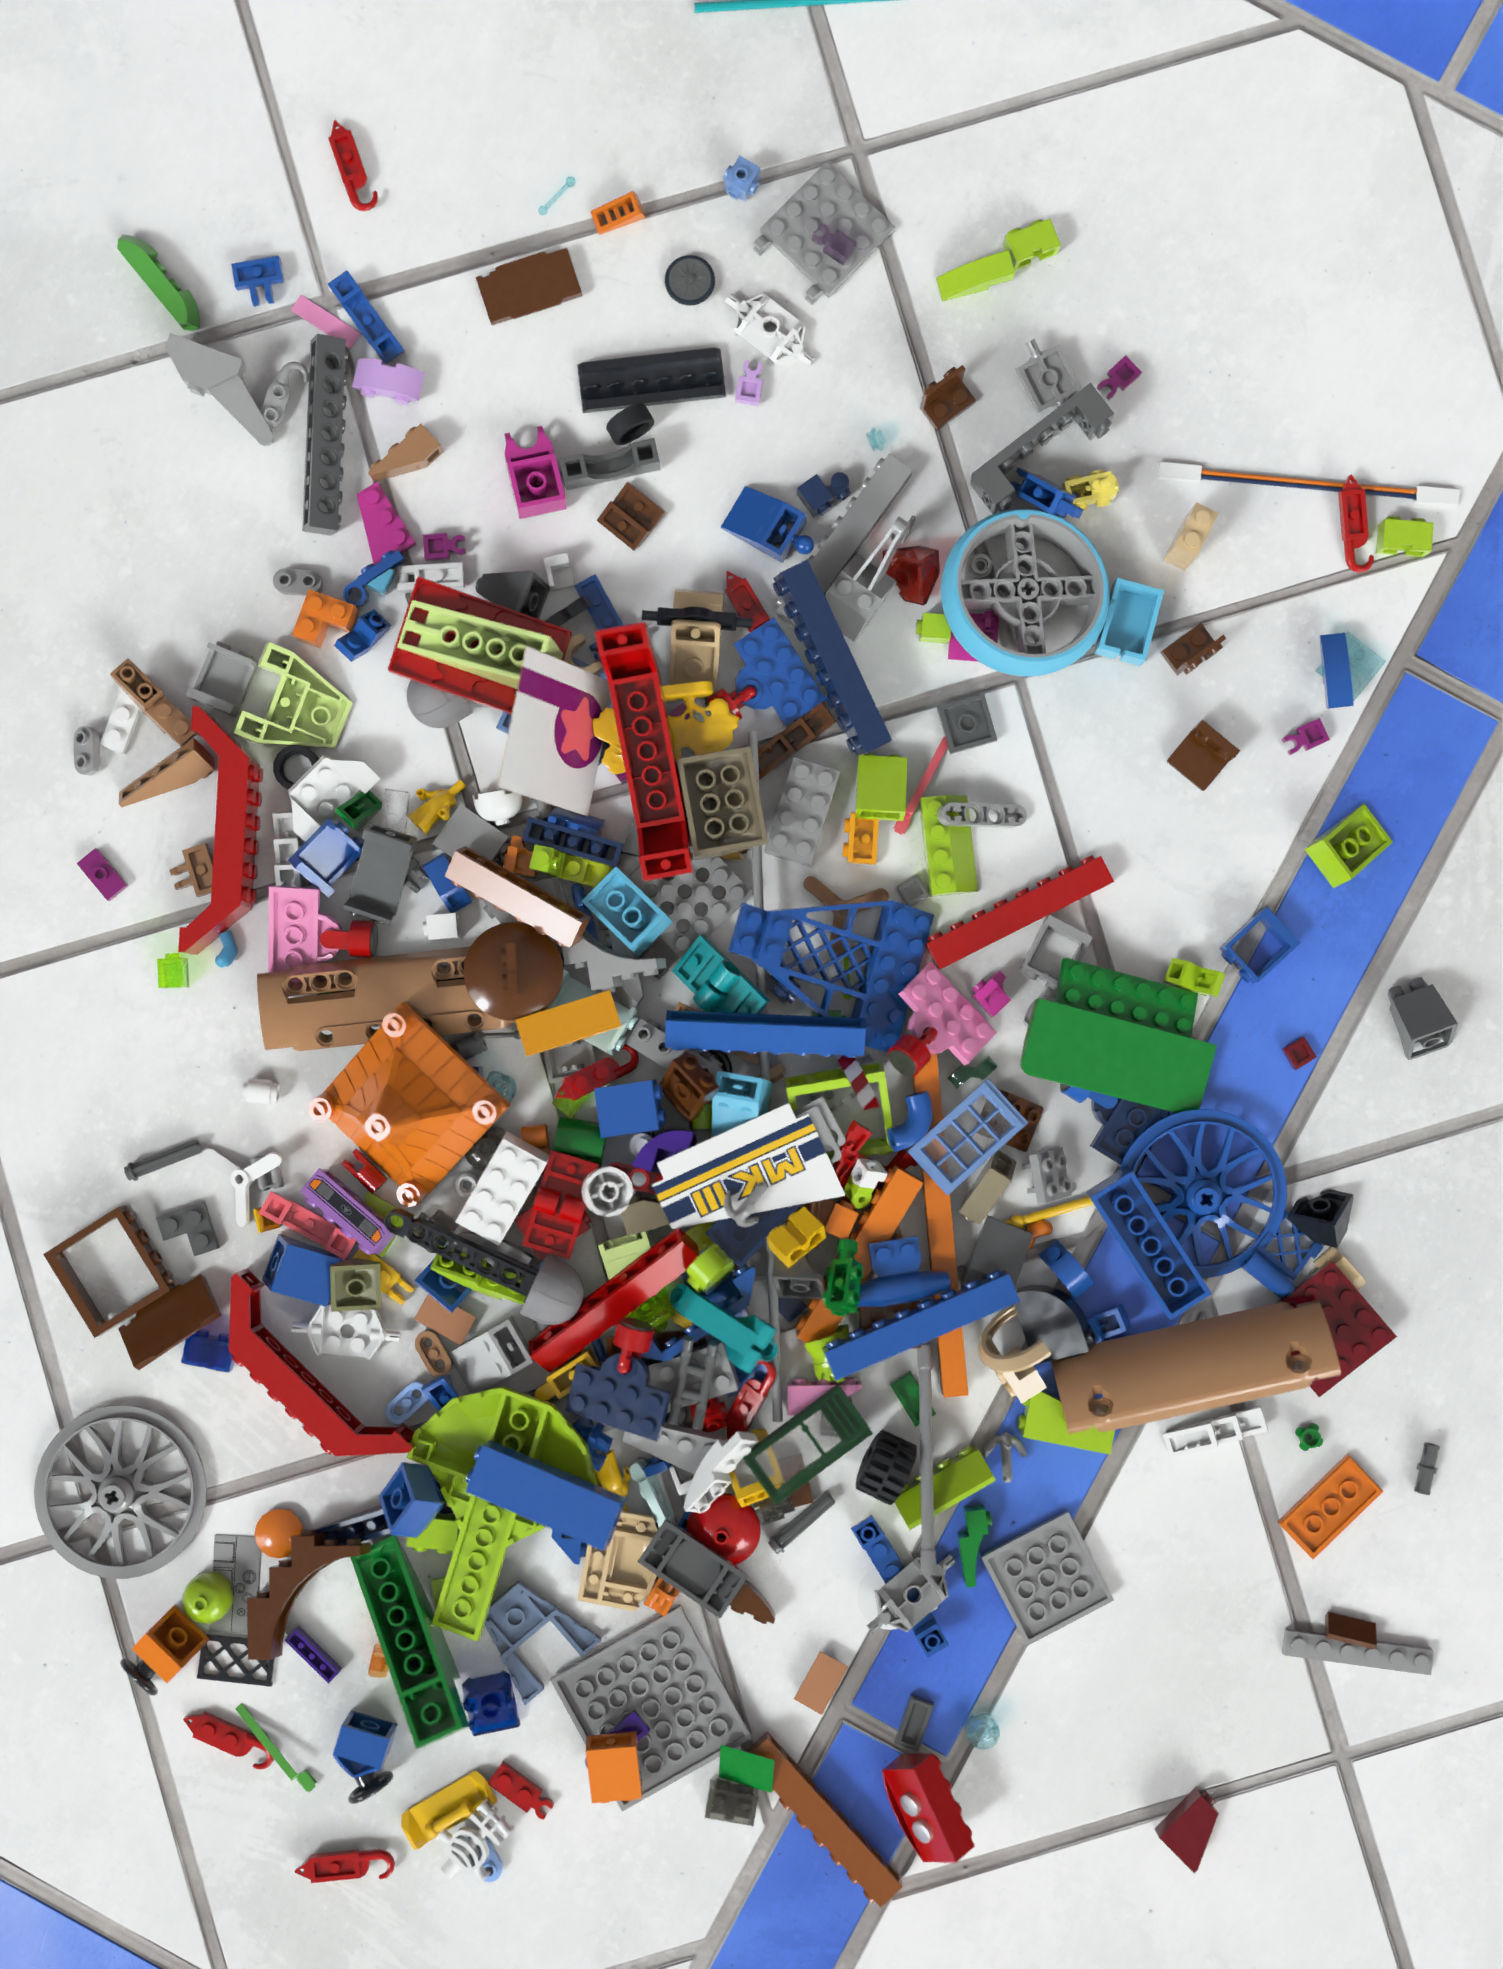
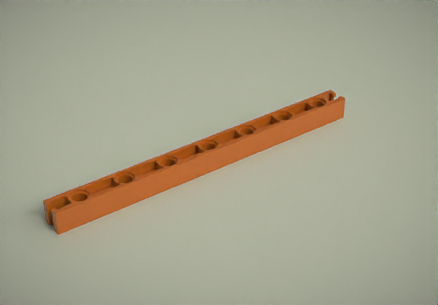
[912,1053,968,1398]

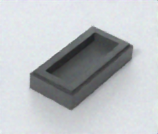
[894,1694,934,1752]

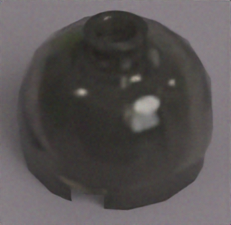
[465,1124,506,1172]

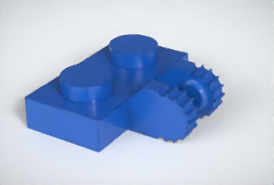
[231,256,285,307]

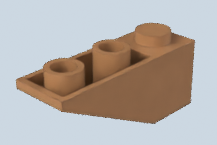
[368,424,444,482]

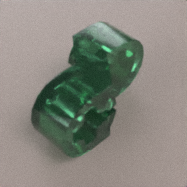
[947,1056,998,1089]

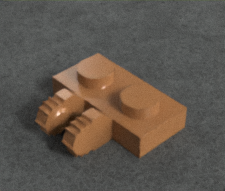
[169,843,213,897]

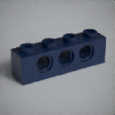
[522,817,624,868]

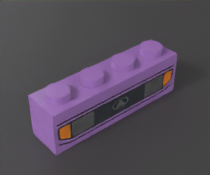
[300,1168,395,1255]

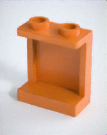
[586,1731,642,1803]

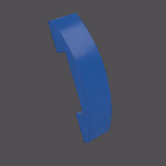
[328,270,405,364]

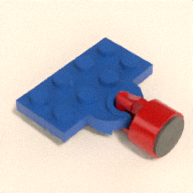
[704,617,826,726]

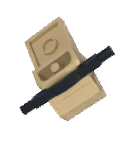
[642,589,752,694]

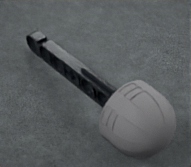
[407,595,591,728]
[384,1208,584,1325]

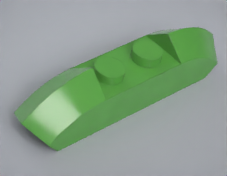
[117,235,200,331]

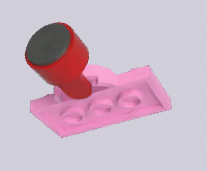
[268,885,378,983]
[888,961,997,1076]

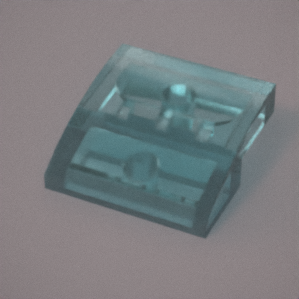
[1316,631,1386,701]

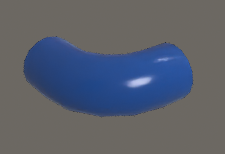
[887,1091,933,1152]

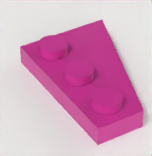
[357,482,417,566]

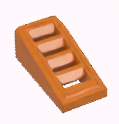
[590,191,646,235]

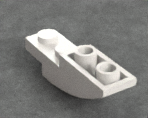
[684,1431,758,1513]

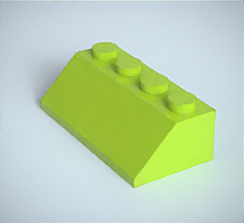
[919,795,978,897]
[895,1445,996,1530]

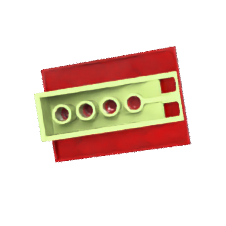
[387,576,572,715]

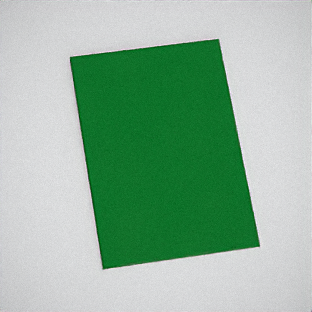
[719,1745,774,1793]

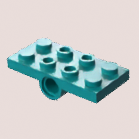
[672,935,771,1014]

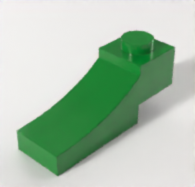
[957,1504,992,1588]

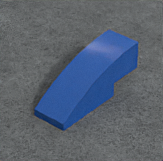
[1320,633,1354,709]
[1086,1304,1131,1343]

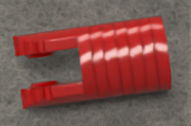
[341,1148,388,1194]

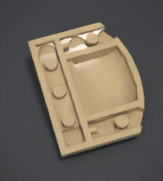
[577,1510,658,1611]

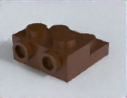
[660,1051,720,1122]

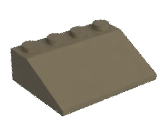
[677,746,768,861]

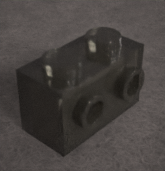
[704,1778,759,1826]

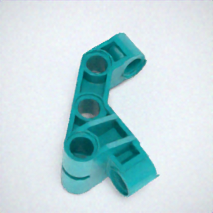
[670,1284,778,1374]

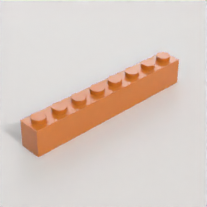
[795,1164,923,1343]

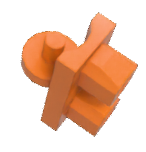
[644,1577,680,1617]

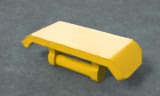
[401,1770,497,1850]

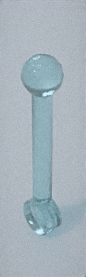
[538,176,576,215]

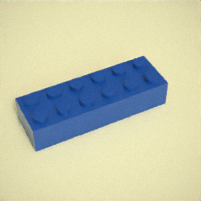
[1086,1166,1212,1320]

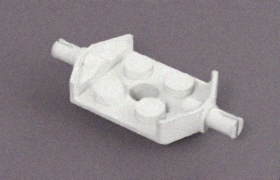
[725,293,815,367]
[291,1305,401,1360]

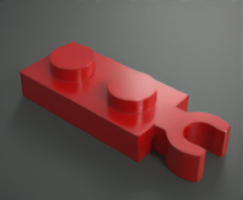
[488,1761,554,1820]

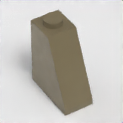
[959,1150,1017,1225]

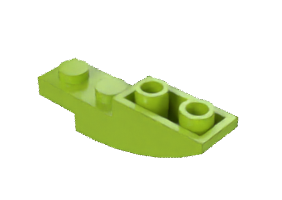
[431,1245,527,1305]

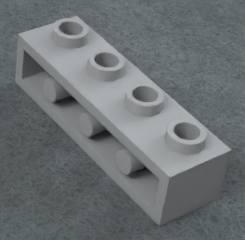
[625,1018,726,1079]

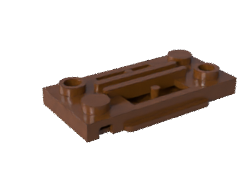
[476,248,583,326]
[118,1274,222,1370]

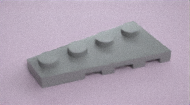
[622,1423,724,1475]

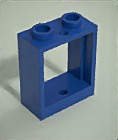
[1219,907,1301,983]

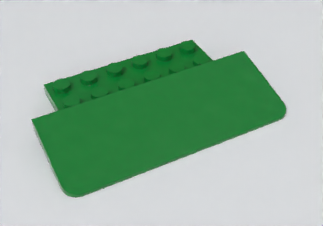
[1020,958,1217,1113]

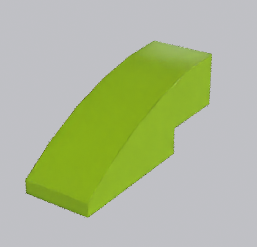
[936,250,1015,302]

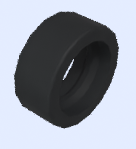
[606,403,655,445]
[273,745,319,790]

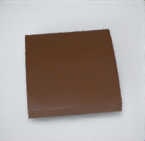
[596,482,666,551]

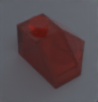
[882,546,940,606]

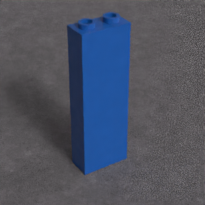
[466,1440,627,1551]

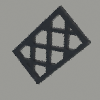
[197,1634,275,1687]

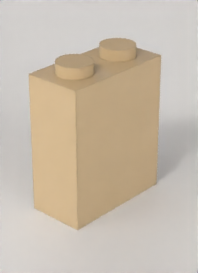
[1163,502,1219,571]

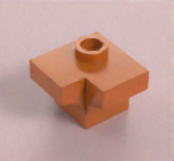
[503,835,538,879]

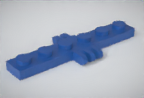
[574,574,631,666]

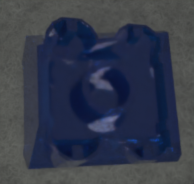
[462,1670,521,1736]

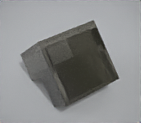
[638,937,680,981]

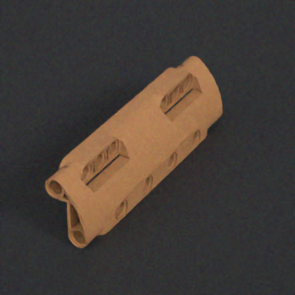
[257,946,516,1051]

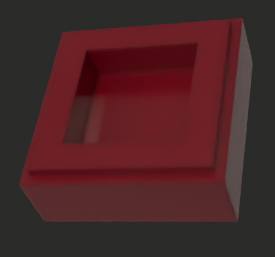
[1282,1036,1317,1070]

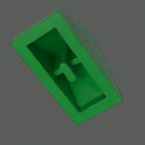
[335,790,384,832]

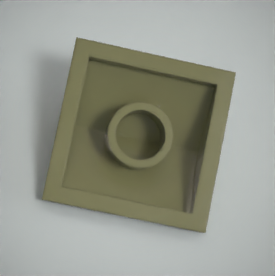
[330,1258,381,1312]

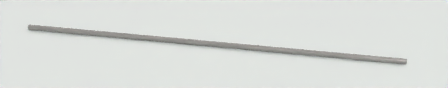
[748,731,783,1422]

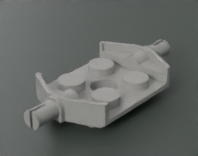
[866,1554,956,1634]

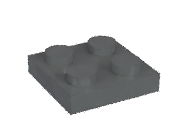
[937,694,997,754]

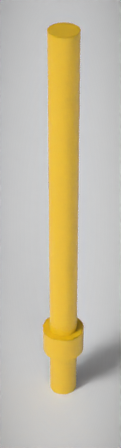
[1004,1196,1094,1228]

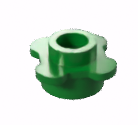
[1295,1423,1323,1451]

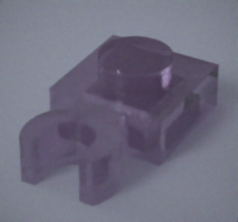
[812,223,857,266]

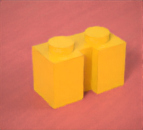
[766,1207,826,1268]

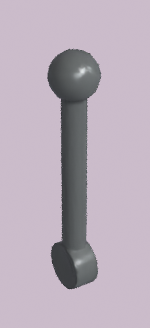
[474,1030,521,1041]

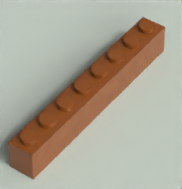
[746,1731,903,1907]

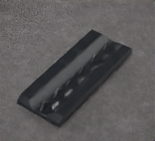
[577,348,726,413]

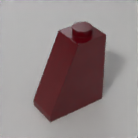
[1154,1787,1219,1874]

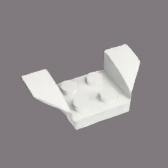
[288,756,381,842]

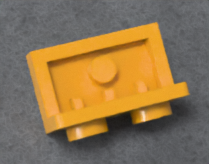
[843,812,879,865]

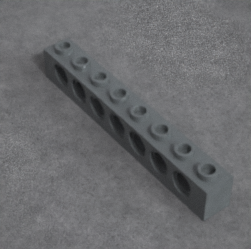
[302,333,349,536]

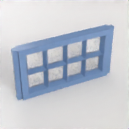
[907,1079,1028,1196]

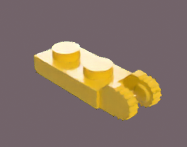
[352,1249,415,1305]

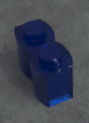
[181,1329,235,1373]

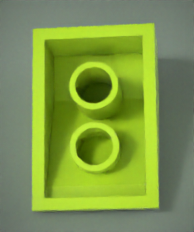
[1304,803,1393,888]

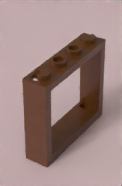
[43,1205,176,1338]

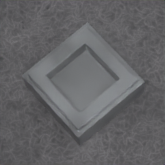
[896,874,930,907]

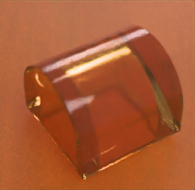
[368,1644,389,1678]

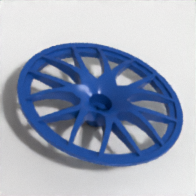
[1118,1109,1287,1278]

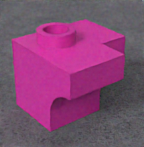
[971,970,1011,1017]

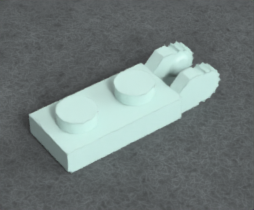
[629,1457,675,1527]

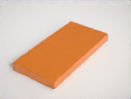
[1277,1454,1384,1559]

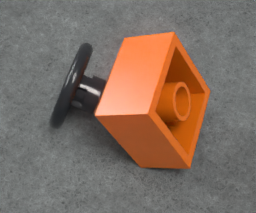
[120,1605,210,1696]

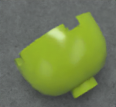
[182,1572,234,1624]

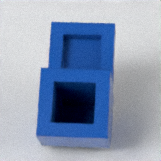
[1038,1239,1094,1299]

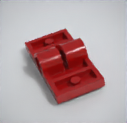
[522,1150,599,1260]

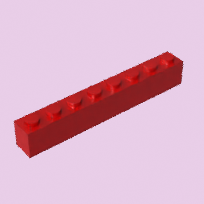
[926,855,1114,970]
[528,1227,700,1373]

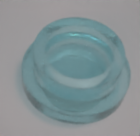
[866,427,886,451]

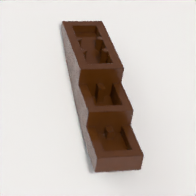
[758,702,836,780]

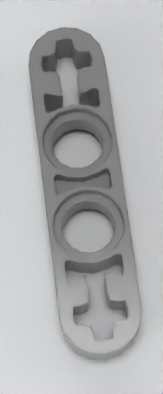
[937,802,1027,828]

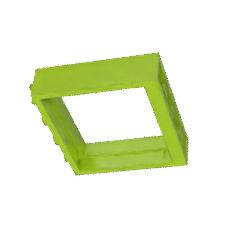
[784,1061,893,1160]

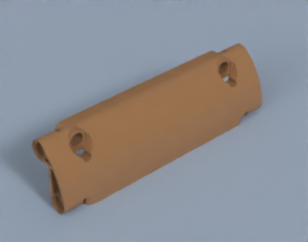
[1051,1300,1341,1434]

